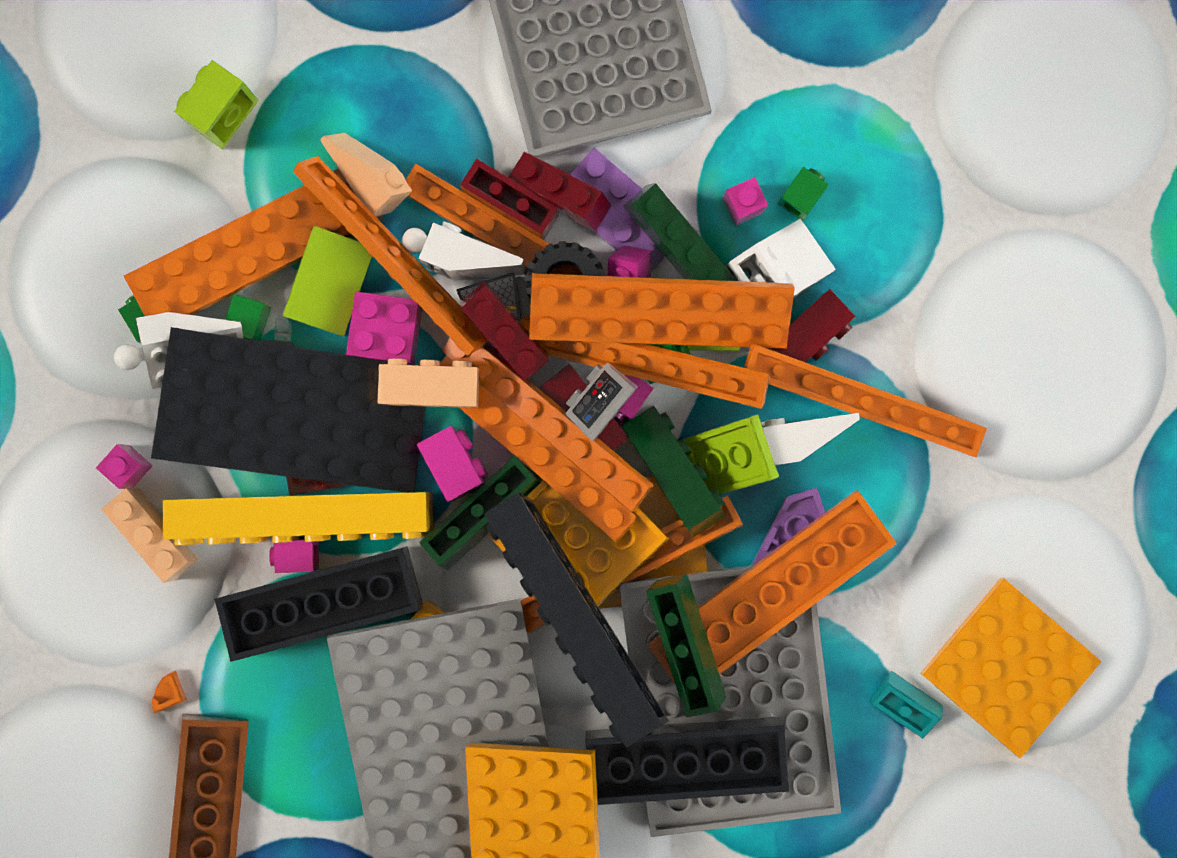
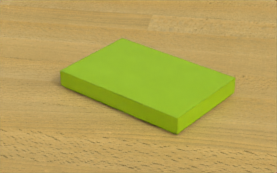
[282,225,372,337]
[684,414,779,494]

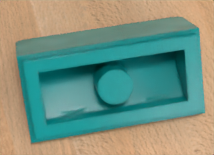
[870,671,943,739]

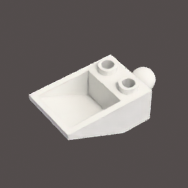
[726,219,836,298]
[402,222,527,281]
[114,312,244,389]
[761,413,860,465]

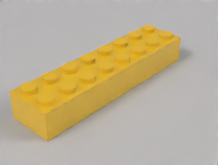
[163,492,434,545]

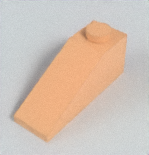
[320,133,412,216]

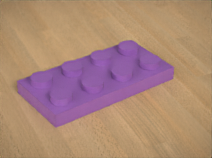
[570,148,665,272]

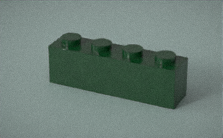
[623,183,737,281]
[622,406,726,538]
[419,456,540,570]
[646,573,726,718]

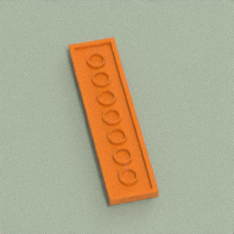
[124,168,383,316]
[529,273,795,349]
[647,490,897,683]

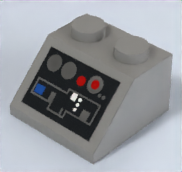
[565,362,639,441]

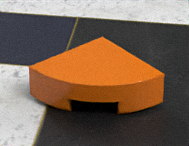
[152,670,187,713]

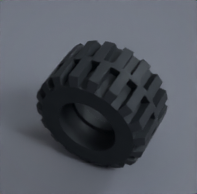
[525,241,605,302]

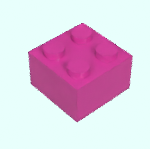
[346,292,423,365]
[417,426,488,502]

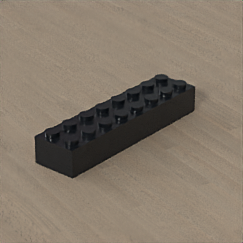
[484,492,669,747]

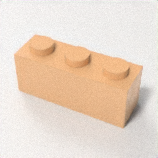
[378,359,479,408]
[101,488,199,583]

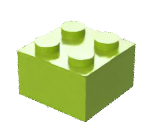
[174,60,259,150]

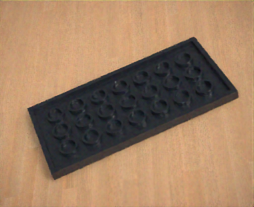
[151,327,426,493]

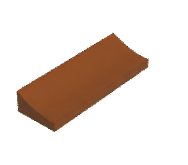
[169,714,249,858]

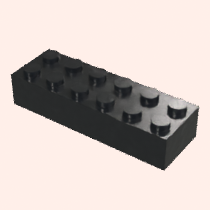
[214,546,423,662]
[585,717,789,805]

